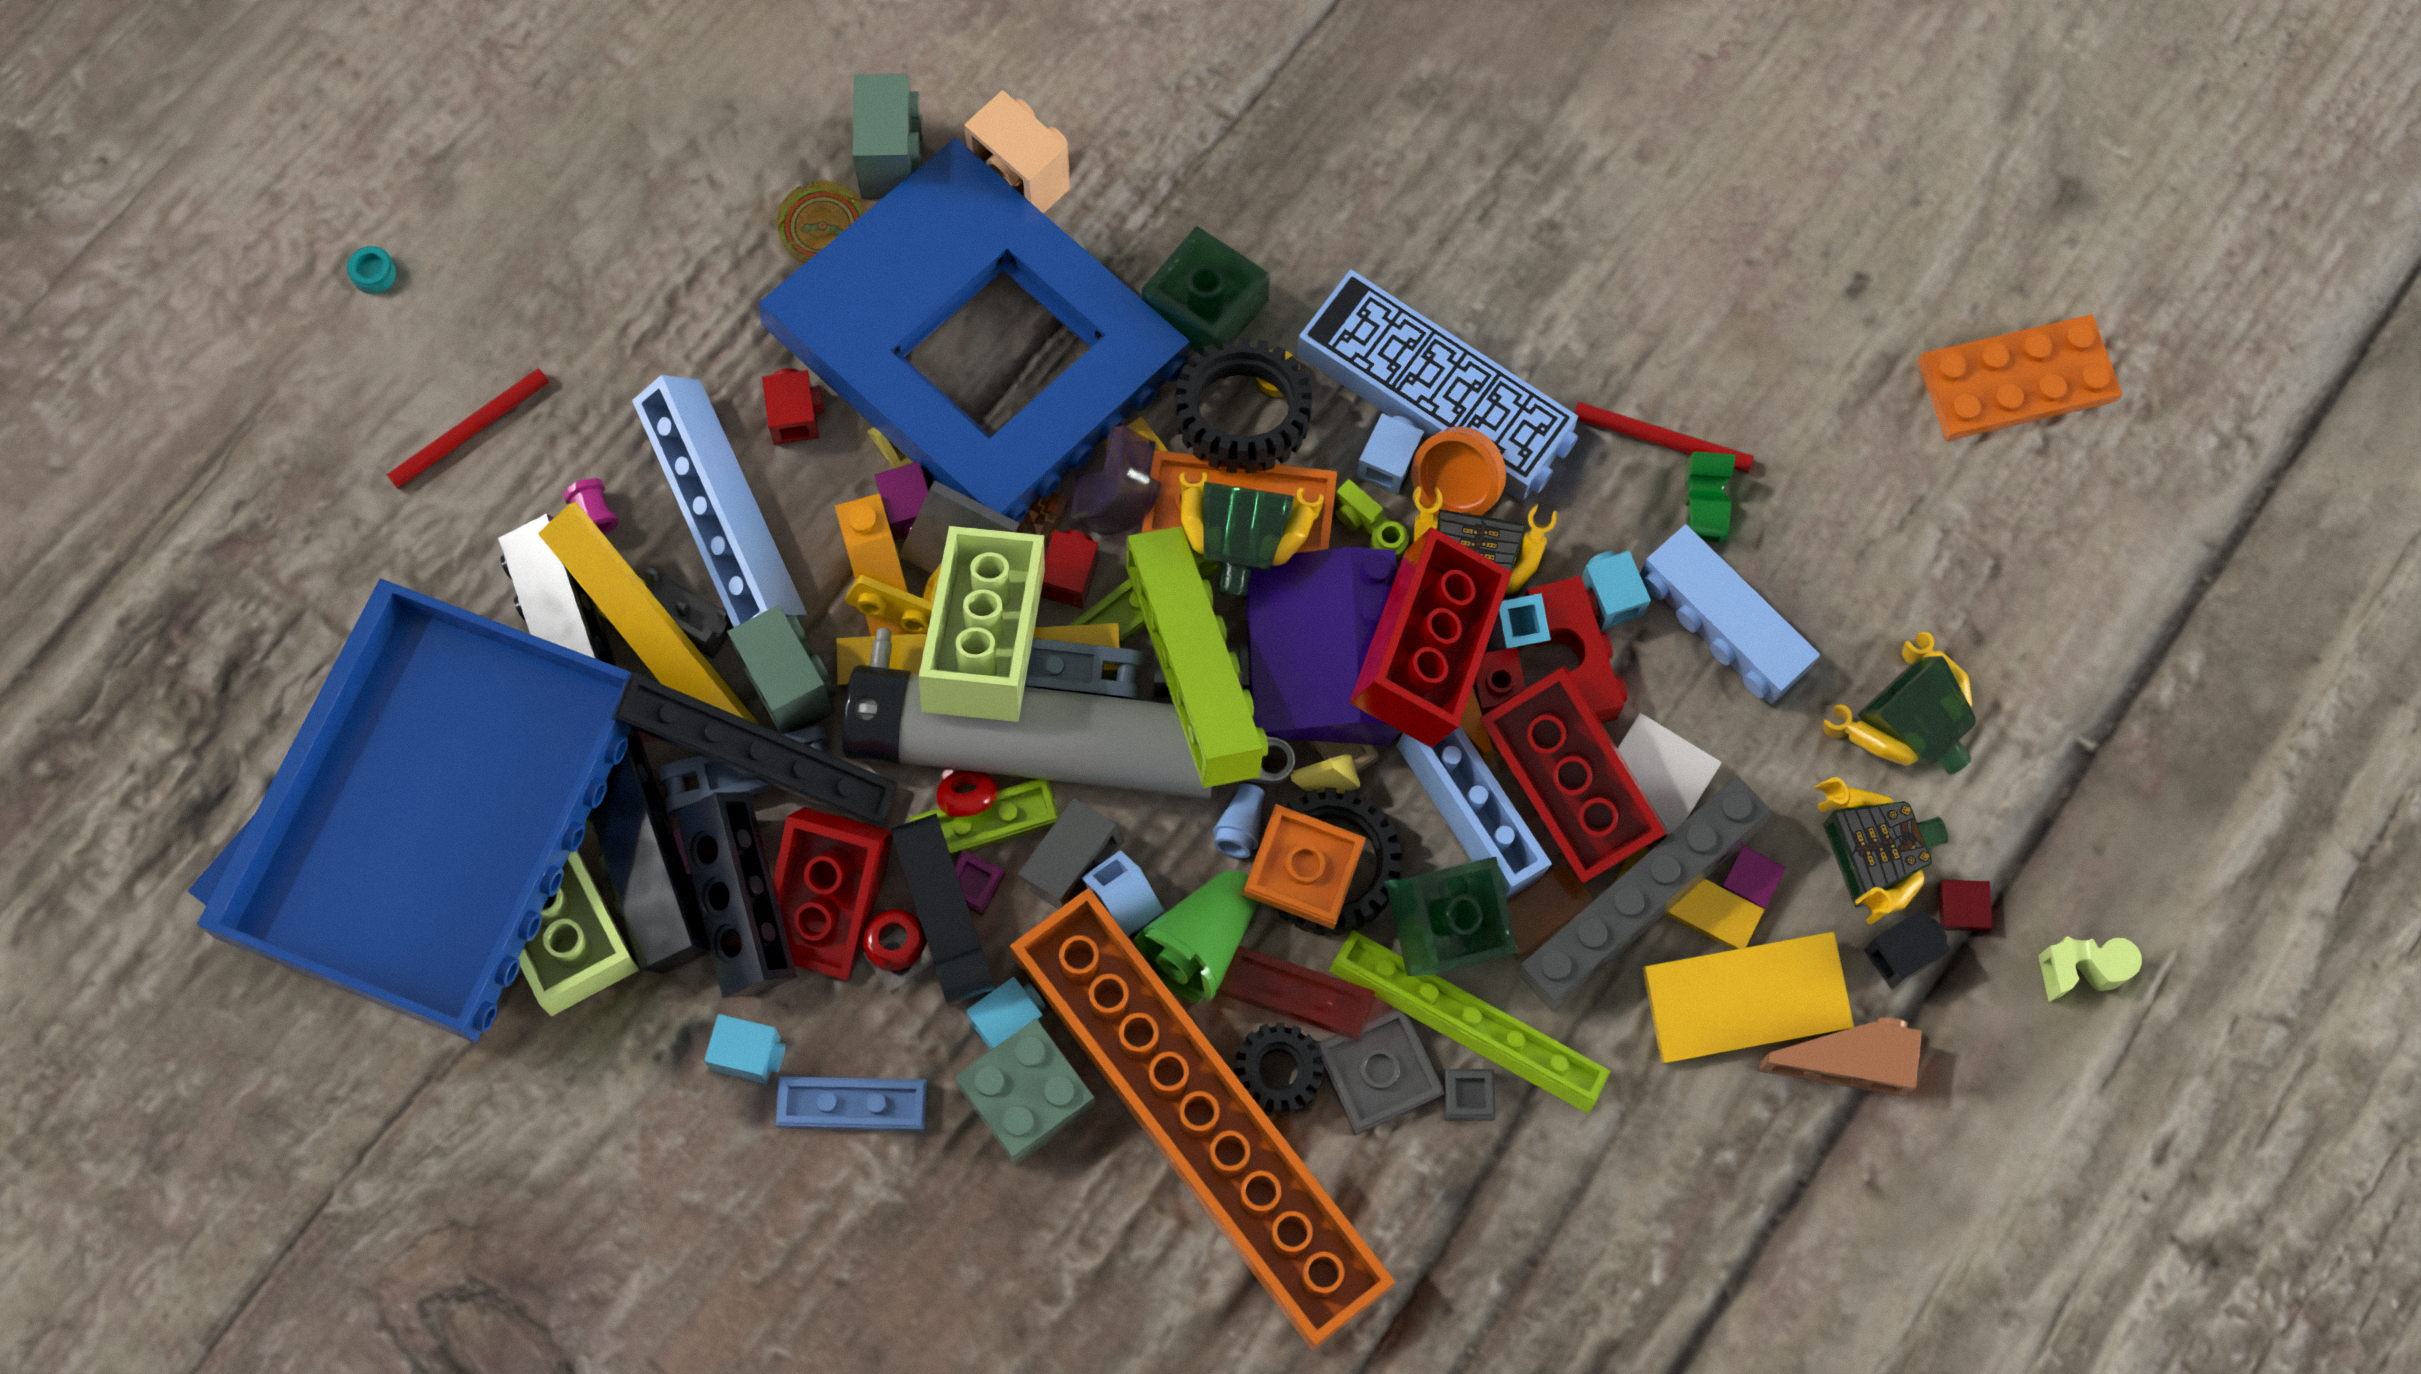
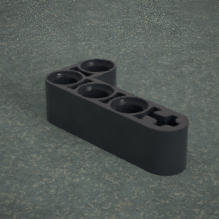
[890,813,995,1008]

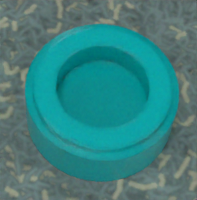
[347,246,396,294]

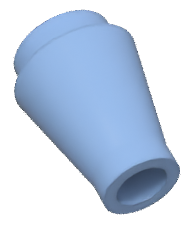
[1213,784,1266,858]

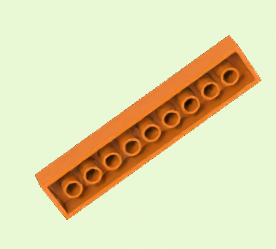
[1010,887,1395,1351]

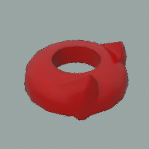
[936,769,998,818]
[863,909,927,971]

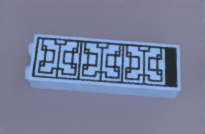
[1297,269,1578,503]

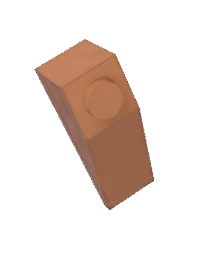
[1759,1018,1922,1097]

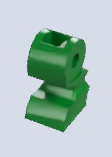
[1684,452,1736,543]

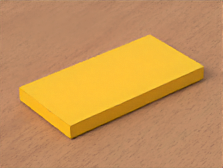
[1642,931,1854,1063]

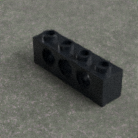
[675,792,798,998]

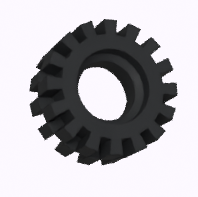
[1234,1022,1323,1117]

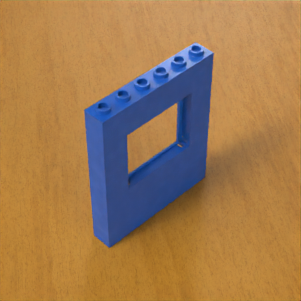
[759,137,1190,523]

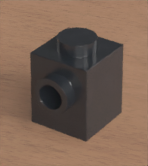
[1864,909,1950,990]

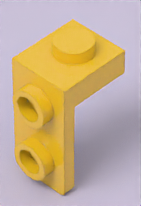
[845,563,942,634]

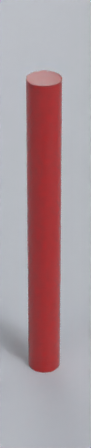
[386,368,549,489]
[1574,401,1754,473]

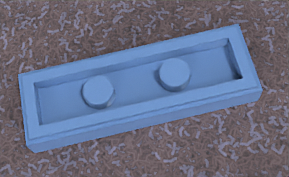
[776,1076,928,1132]

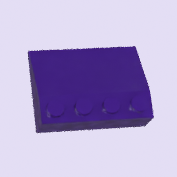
[1244,547,1401,746]

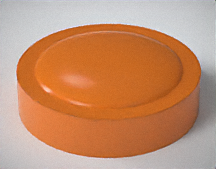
[1411,426,1506,517]

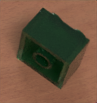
[1141,226,1270,356]
[1385,856,1518,976]

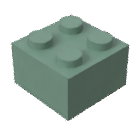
[853,74,923,199]
[727,604,836,734]
[955,1018,1095,1166]

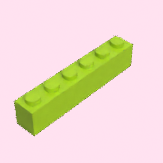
[1125,526,1268,788]

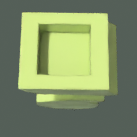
[2038,936,2142,1002]

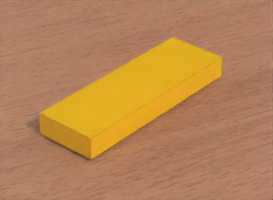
[1614,847,1765,950]

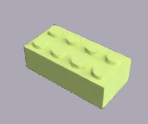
[919,526,1045,722]
[518,849,639,1017]

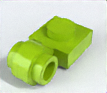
[1334,479,1409,561]

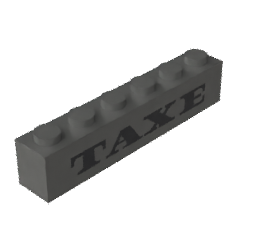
[1520,775,1771,1012]

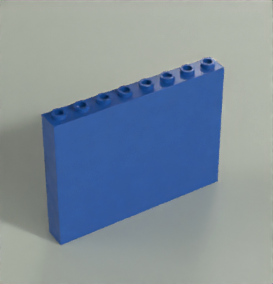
[196,578,631,1043]

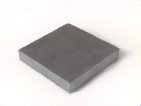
[898,481,1020,574]
[1315,1009,1445,1136]

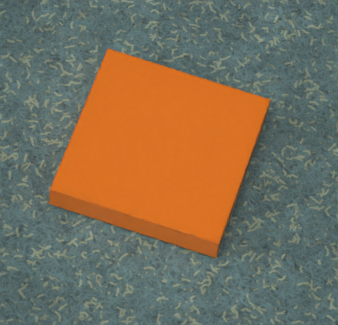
[1242,804,1366,929]

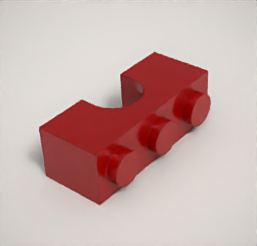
[1525,575,1627,723]

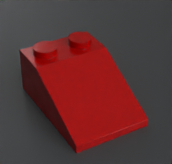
[773,807,893,981]

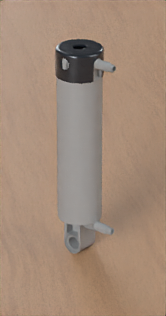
[842,628,1295,800]

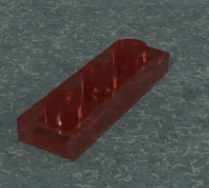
[1220,945,1375,1041]

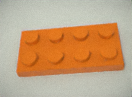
[1918,314,2123,441]
[1142,450,1338,553]

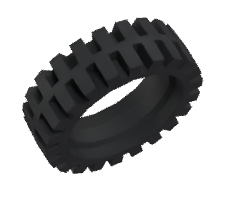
[1174,338,1312,474]
[1263,788,1402,935]

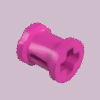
[563,478,619,535]

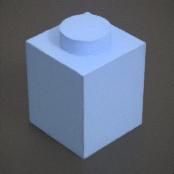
[1357,413,1424,495]
[1081,850,1164,937]

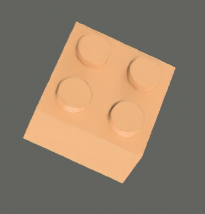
[964,90,1070,214]

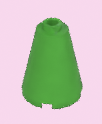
[1133,870,1259,1004]

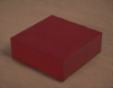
[1938,880,1992,932]

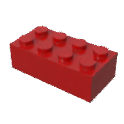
[1349,527,1512,748]
[1479,664,1667,884]

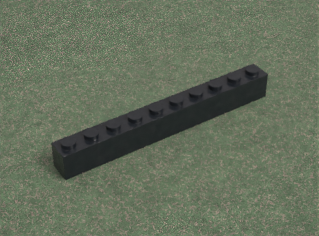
[498,514,711,974]

